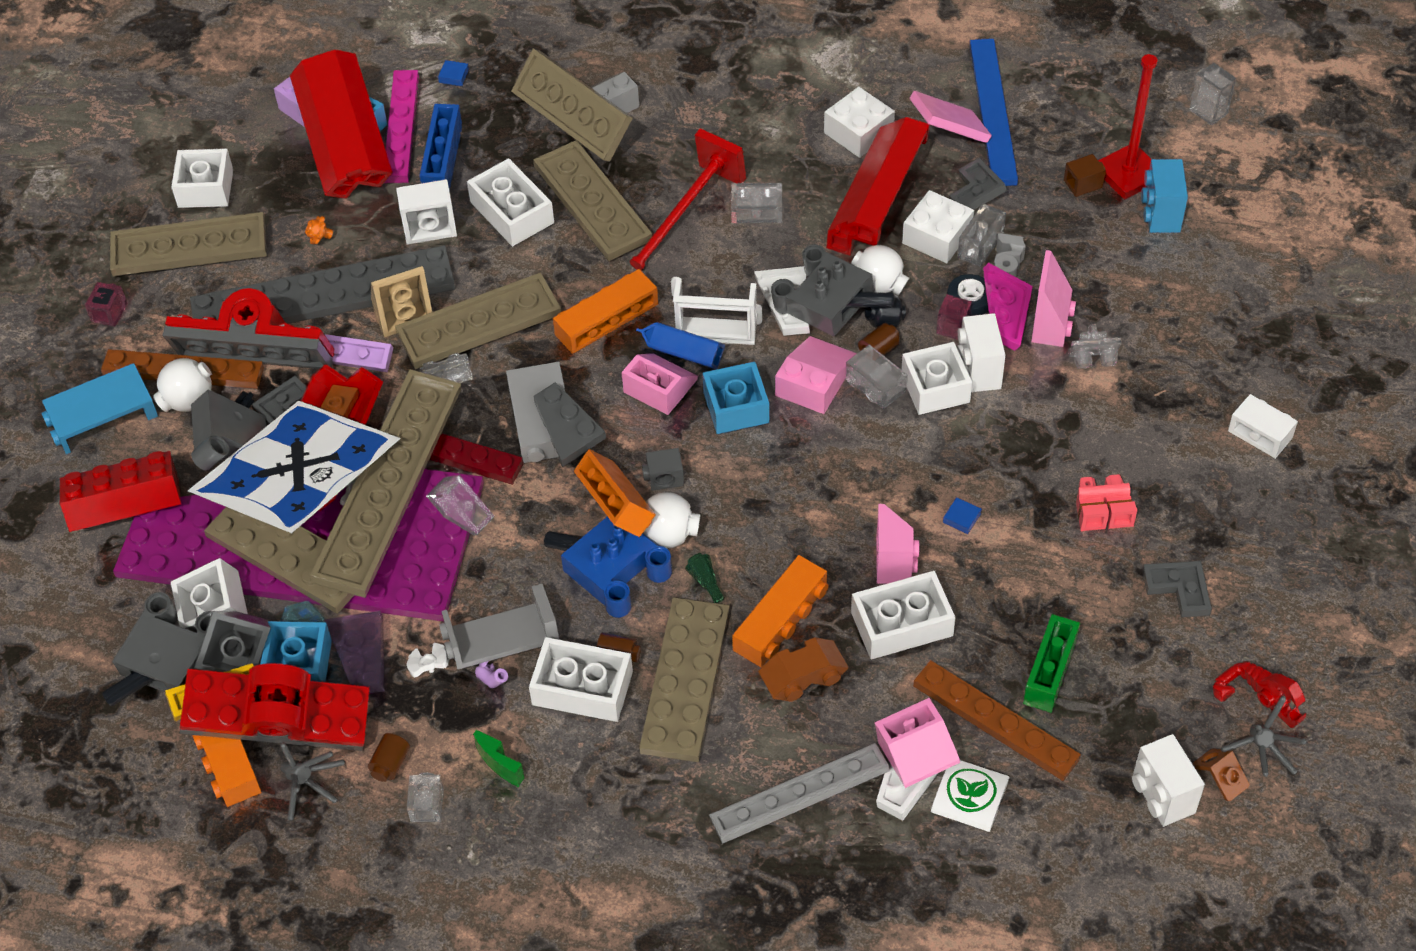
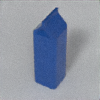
[636,322,725,370]

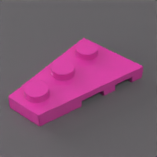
[983,263,1033,351]

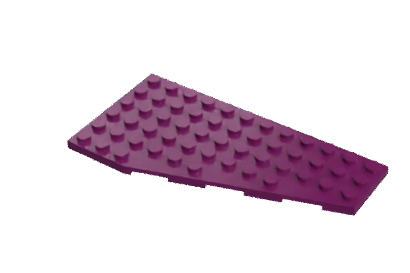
[113,469,484,622]

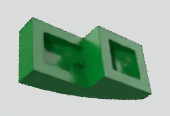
[473,730,524,787]

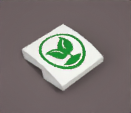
[931,760,1010,832]

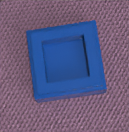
[438,60,469,86]
[943,497,981,534]

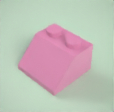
[876,504,919,584]

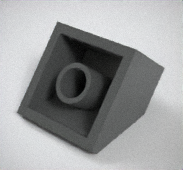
[194,611,271,672]

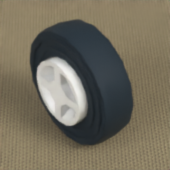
[946,274,988,317]

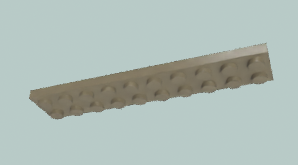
[310,369,461,598]

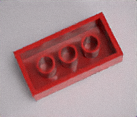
[60,451,181,532]

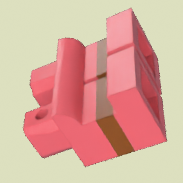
[1076,474,1137,531]

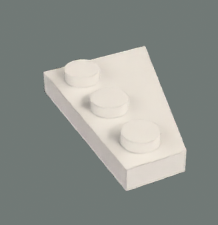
[754,266,810,336]
[876,763,938,821]

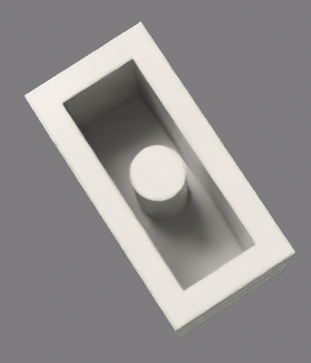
[1228,394,1298,459]

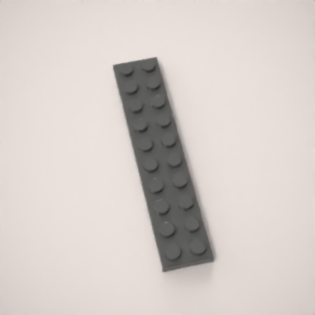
[190,245,455,324]

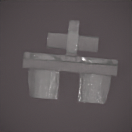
[1068,324,1121,369]
[420,353,474,383]

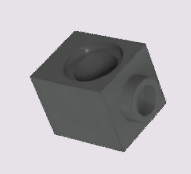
[642,448,684,491]

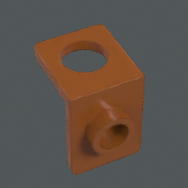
[1192,749,1250,801]

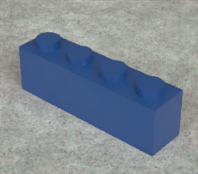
[420,104,462,191]

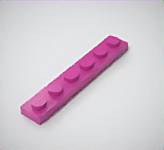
[384,70,419,183]

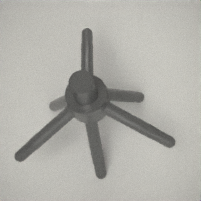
[1221,696,1307,777]
[280,742,345,821]

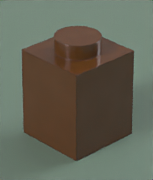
[1064,154,1106,197]

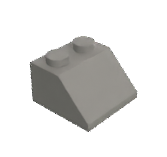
[591,72,639,113]

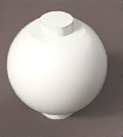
[851,245,909,296]
[153,358,212,412]
[642,492,700,549]

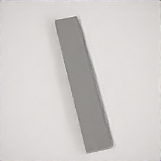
[709,743,889,844]

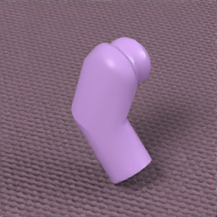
[475,661,508,688]

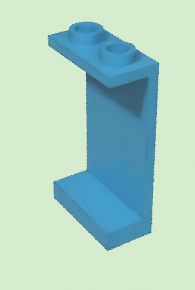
[41,363,158,454]

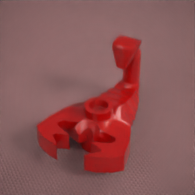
[1213,661,1306,728]

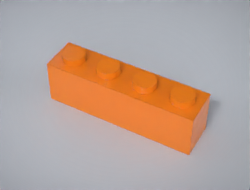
[553,269,658,354]
[574,449,656,537]
[732,555,829,668]
[192,735,261,807]

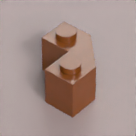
[758,637,849,702]

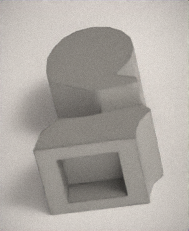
[994,233,1026,277]

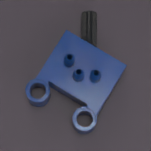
[544,516,672,618]

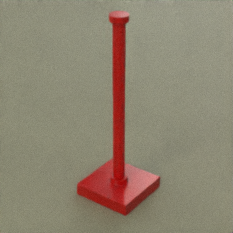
[1098,54,1157,200]
[630,128,746,271]

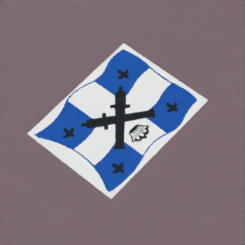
[188,400,401,533]

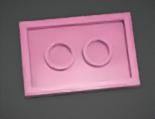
[910,91,992,143]

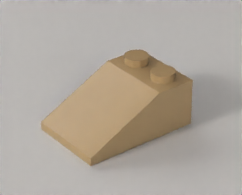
[371,266,432,337]

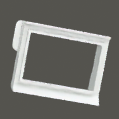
[671,277,762,345]

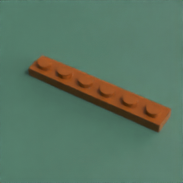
[101,349,264,389]
[913,660,1081,781]

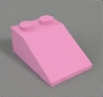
[1031,250,1076,347]
[775,336,858,414]

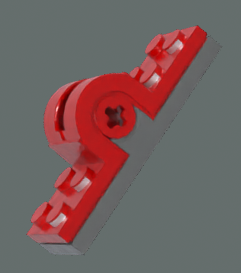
[162,288,335,369]
[180,663,370,751]

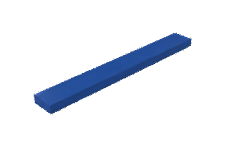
[969,39,1018,186]

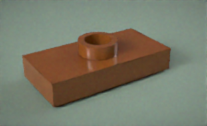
[320,385,359,418]

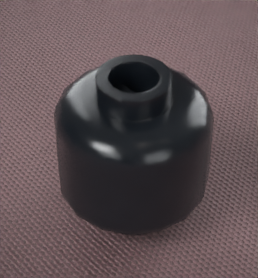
[865,295,906,328]

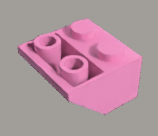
[622,354,698,415]
[875,698,960,788]

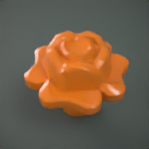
[305,216,333,245]

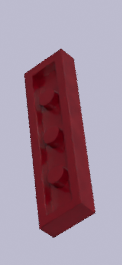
[429,433,524,485]

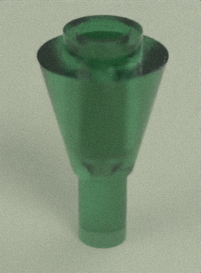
[685,553,725,603]

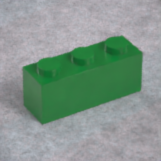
[1023,614,1080,713]

